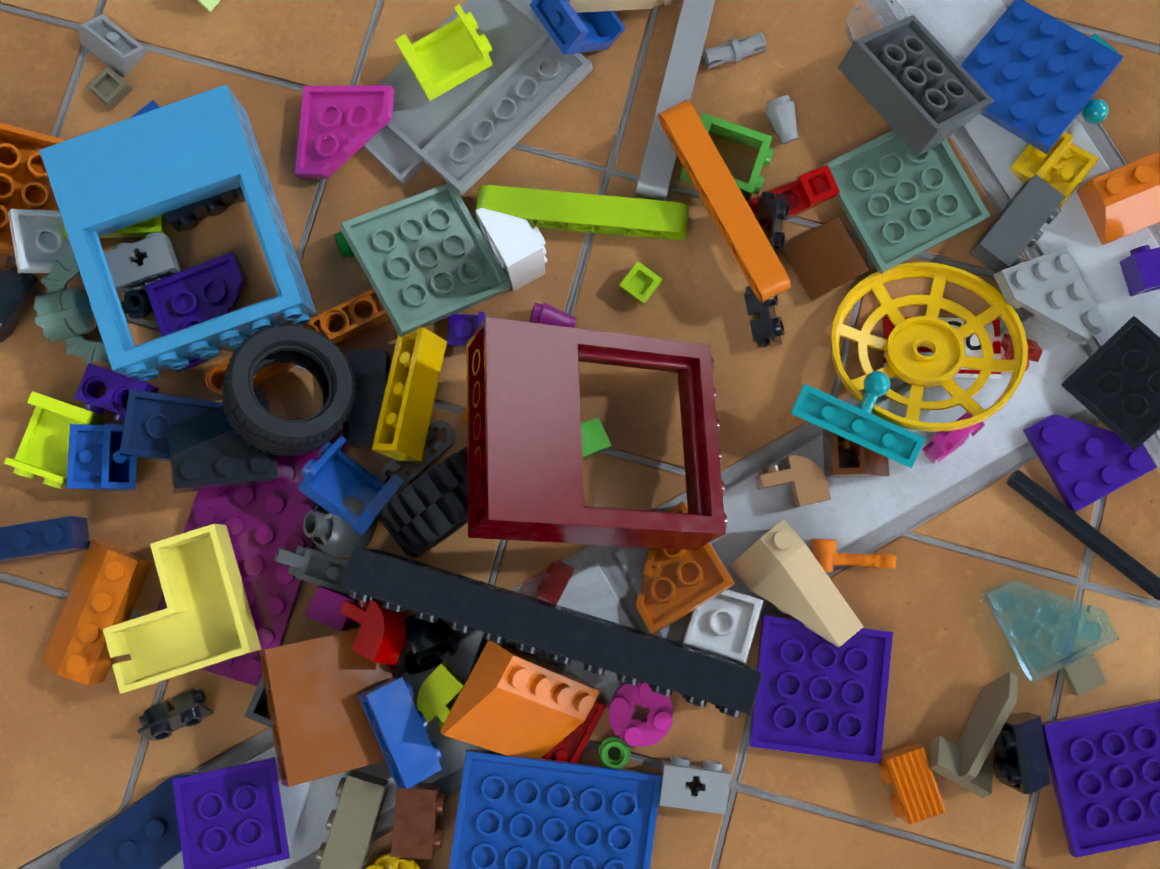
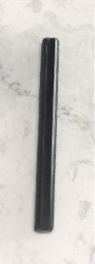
[1006,470,1160,600]

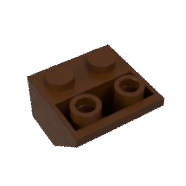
[823,412,889,478]

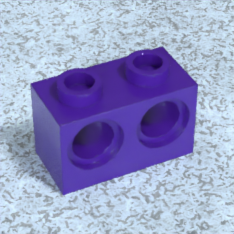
[75,363,159,422]

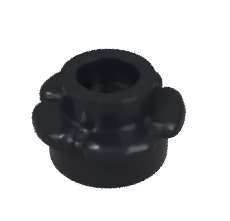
[121,289,152,319]

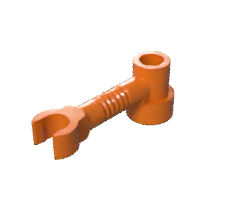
[811,538,897,572]

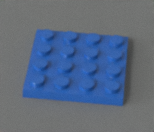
[961,0,1123,154]

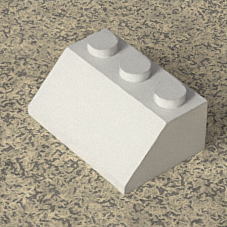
[476,208,548,291]

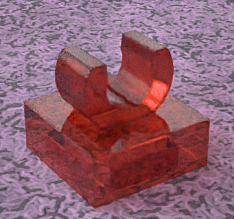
[1001,333,1043,371]

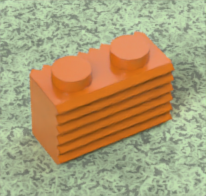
[878,743,946,824]

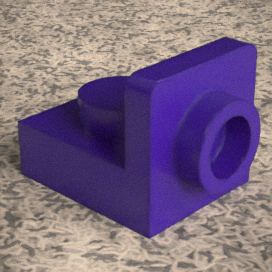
[447,312,487,348]

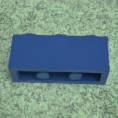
[358,677,442,789]

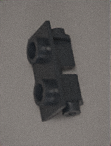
[755,192,790,257]
[744,286,785,348]
[137,689,213,741]

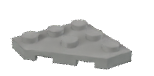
[993,247,1107,343]

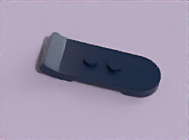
[60,772,199,869]

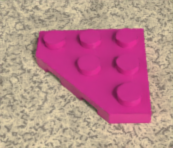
[294,85,395,178]

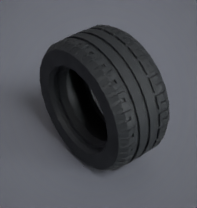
[221,324,355,457]

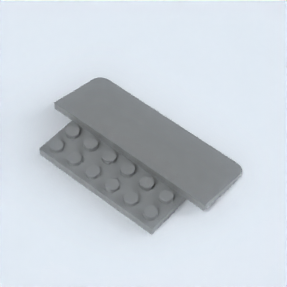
[363,0,593,195]

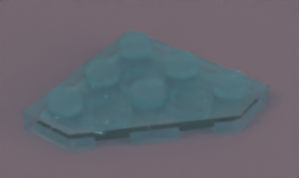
[983,580,1119,683]

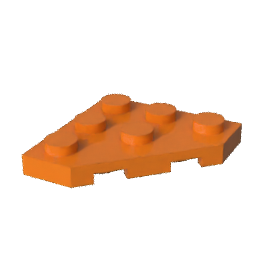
[635,501,735,635]

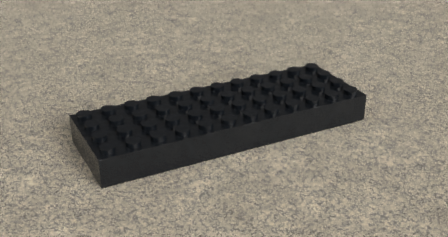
[341,547,763,718]

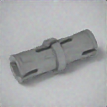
[703,32,767,69]

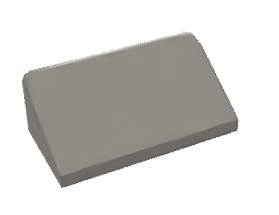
[79,14,147,77]

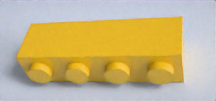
[372,327,447,461]

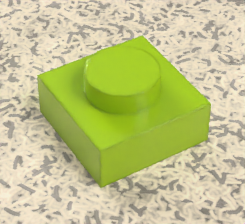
[619,261,663,306]

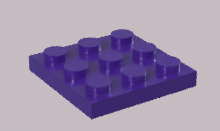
[172,757,290,869]

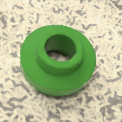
[598,736,631,769]

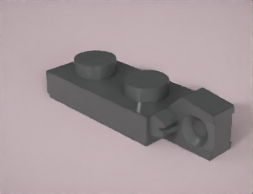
[274,545,351,595]

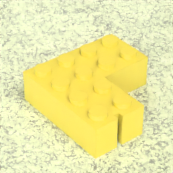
[103,524,261,694]

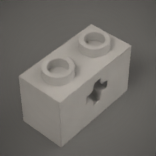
[104,233,184,294]
[659,756,730,815]

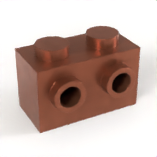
[391,783,445,859]

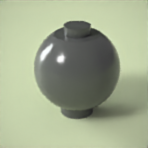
[303,497,377,557]

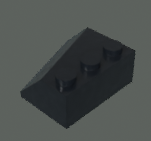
[167,389,278,493]

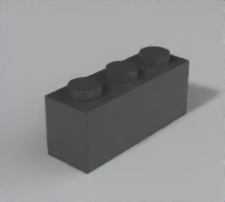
[969,174,1065,273]

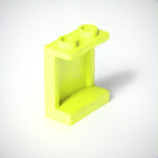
[395,4,493,101]
[4,391,104,489]

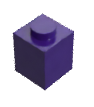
[1119,245,1160,297]

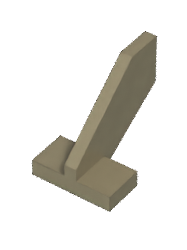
[929,672,1018,798]

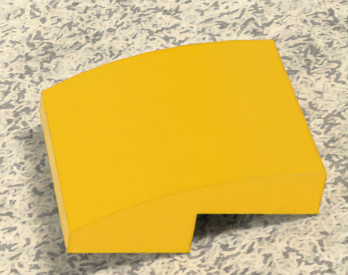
[1010,132,1099,209]

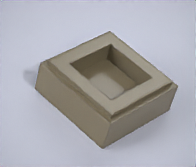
[87,66,133,110]
[1059,652,1107,696]

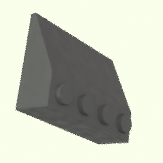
[837,15,994,156]

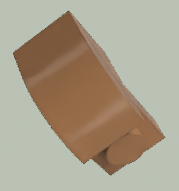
[755,455,831,508]

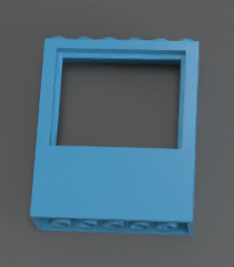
[40,85,317,381]

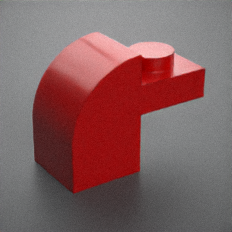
[339,600,406,665]

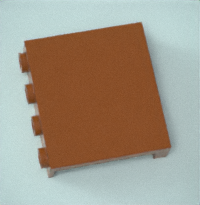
[258,629,396,787]

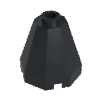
[0,264,39,343]

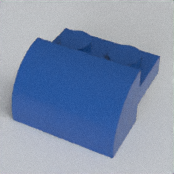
[66,424,137,491]

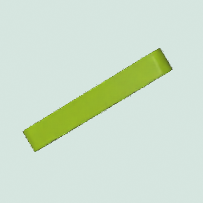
[475,185,689,240]

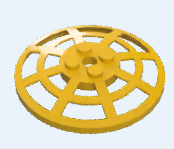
[830,262,1028,432]

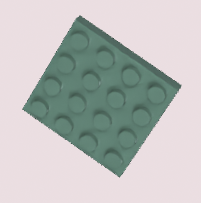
[823,130,991,274]
[340,183,511,337]

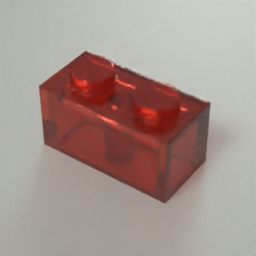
[538,560,575,605]

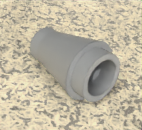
[765,95,799,144]

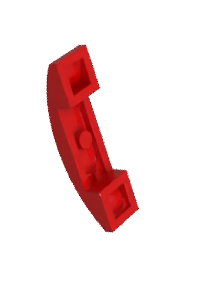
[724,164,840,241]

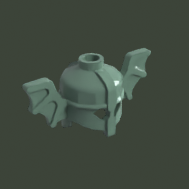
[34,252,110,365]

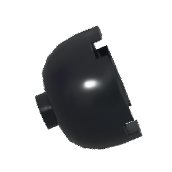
[396,614,459,675]

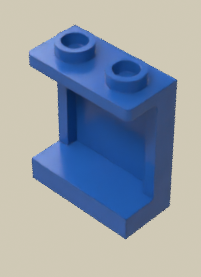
[529,0,625,55]
[298,436,405,536]

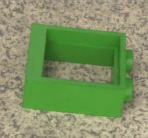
[680,113,774,201]

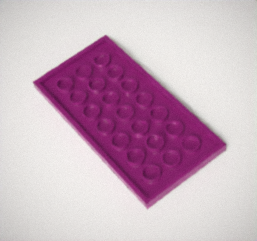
[156,439,348,686]

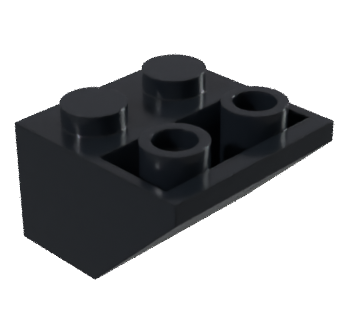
[993,712,1051,794]

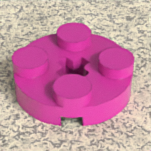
[922,411,985,464]
[608,680,673,747]

